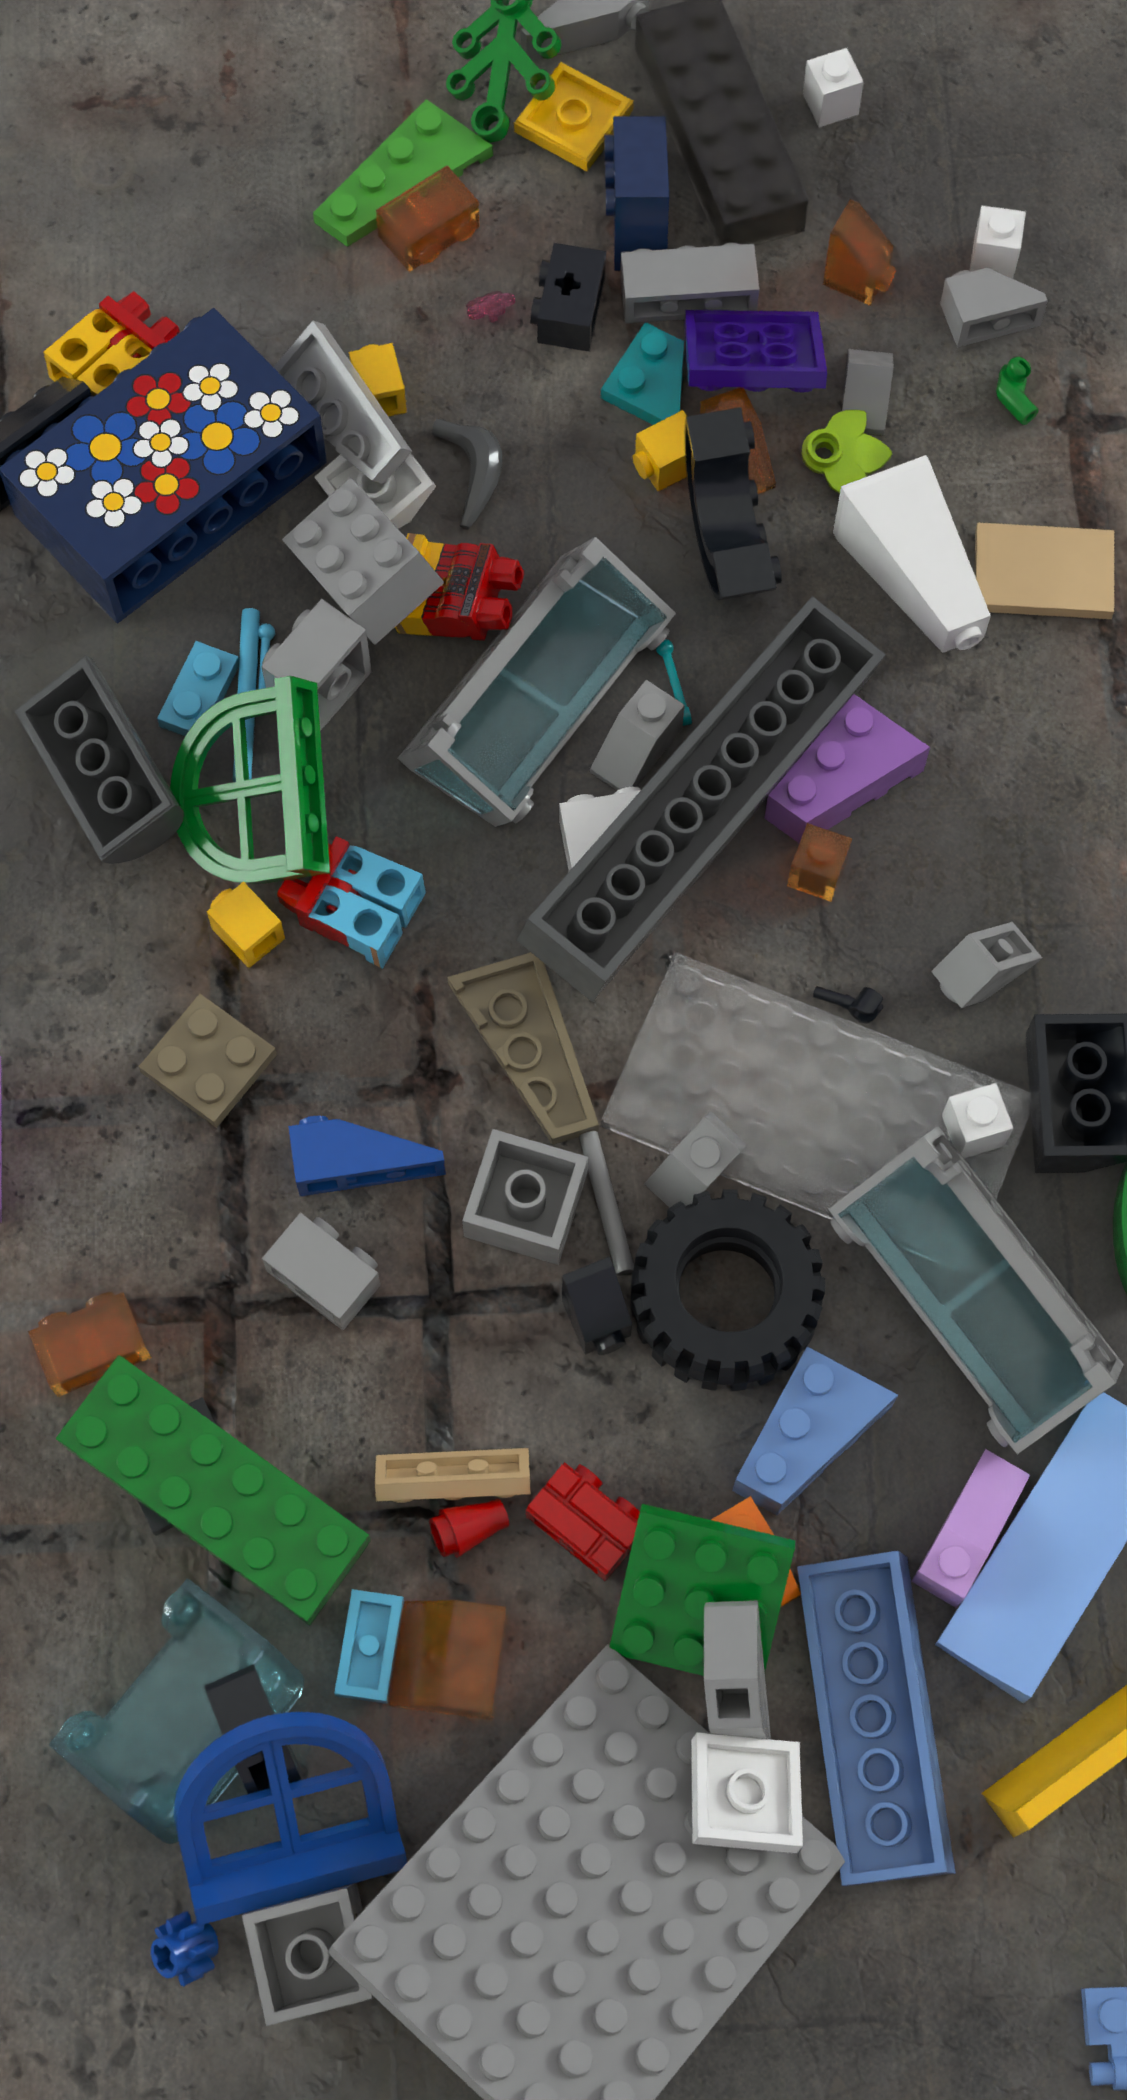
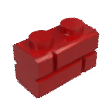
[526,1462,640,1582]

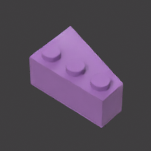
[764,694,930,845]

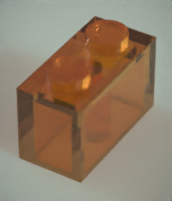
[376,165,480,272]
[28,1292,151,1397]

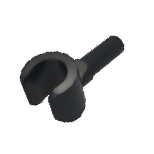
[813,986,883,1024]

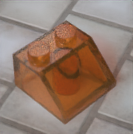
[389,1600,507,1720]

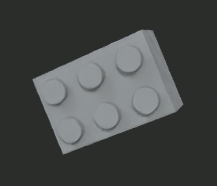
[282,477,445,645]

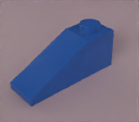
[288,1116,446,1196]

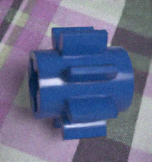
[151,1911,219,1986]

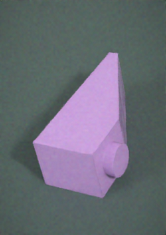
[911,1449,1030,1608]

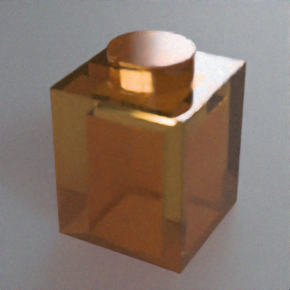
[787,823,852,902]

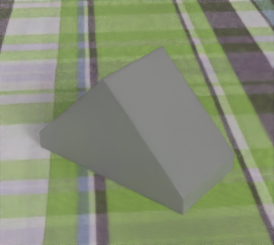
[841,349,894,435]

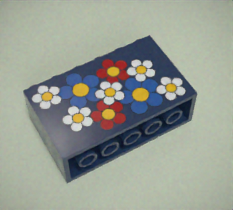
[0,308,327,624]

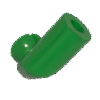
[996,357,1039,425]

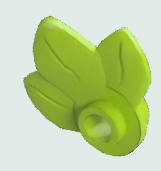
[801,410,892,494]

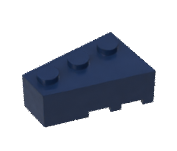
[604,116,669,271]

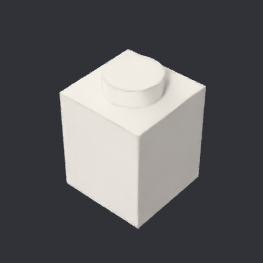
[803,48,864,127]
[970,206,1026,279]
[942,1083,1013,1158]

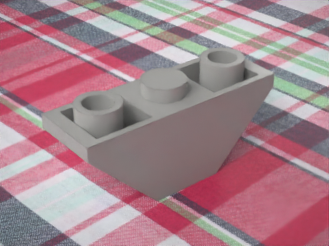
[704,1601,771,1739]

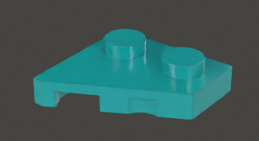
[601,322,684,425]

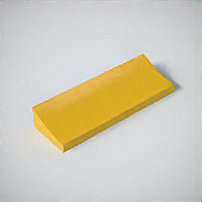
[981,1685,1127,1838]

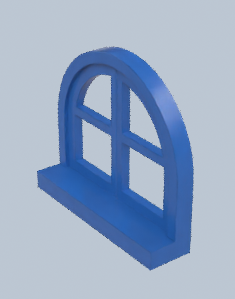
[174,1712,407,1926]

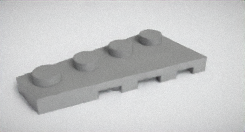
[274,320,412,484]

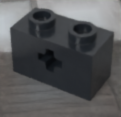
[530,243,606,352]

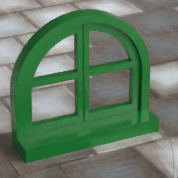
[170,675,330,884]

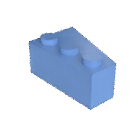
[732,1347,898,1515]

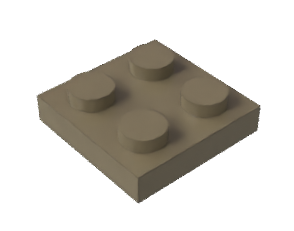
[138,994,277,1128]

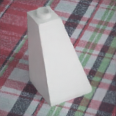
[833,455,991,653]

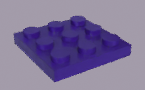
[684,310,827,392]

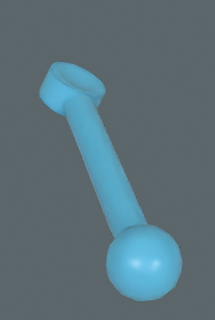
[258,623,275,689]

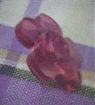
[466,291,516,322]

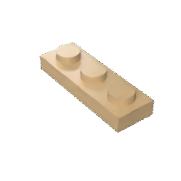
[375,1448,531,1503]

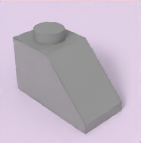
[940,267,1048,347]
[590,680,685,790]
[931,922,1042,1008]
[644,1111,747,1208]

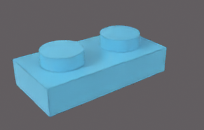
[157,641,239,736]
[334,1589,404,1704]

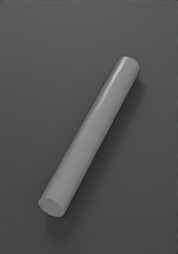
[579,1131,634,1276]

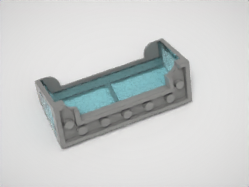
[397,537,676,827]
[828,1126,1124,1454]

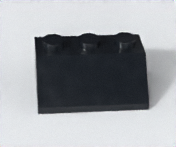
[0,377,91,511]
[1026,1013,1127,1173]

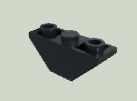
[204,1664,305,1794]

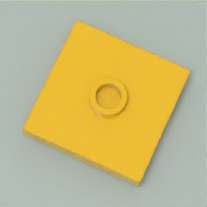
[514,62,634,171]

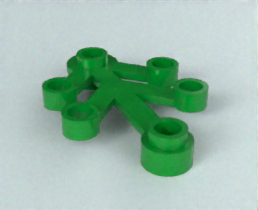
[446,0,562,142]

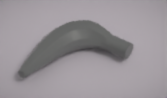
[432,418,502,529]

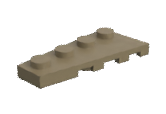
[447,952,599,1145]

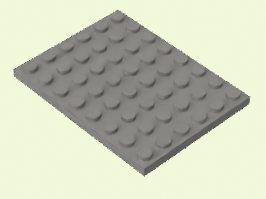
[327,1644,845,2100]

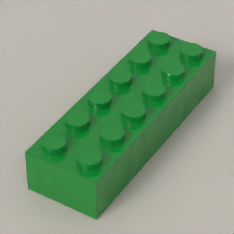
[55,1355,371,1626]

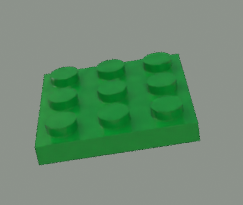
[609,1504,796,1676]

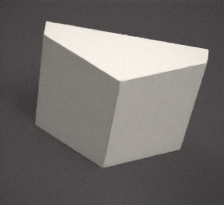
[315,454,436,529]

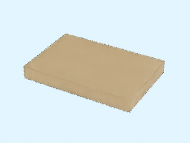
[974,523,1114,619]

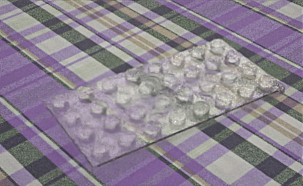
[600,952,1032,1274]

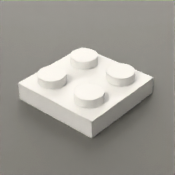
[691,1732,803,1853]

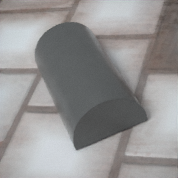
[15,655,184,864]

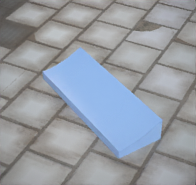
[935,1392,1127,1704]

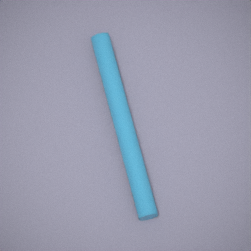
[233,608,260,782]

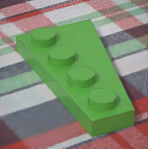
[313,99,493,247]

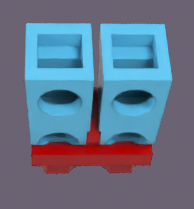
[277,836,426,969]

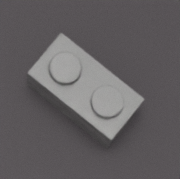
[262,1212,381,1330]

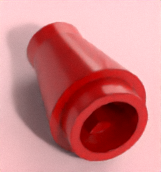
[429,1498,509,1558]

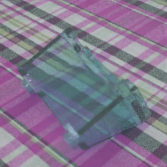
[49,1578,304,1844]

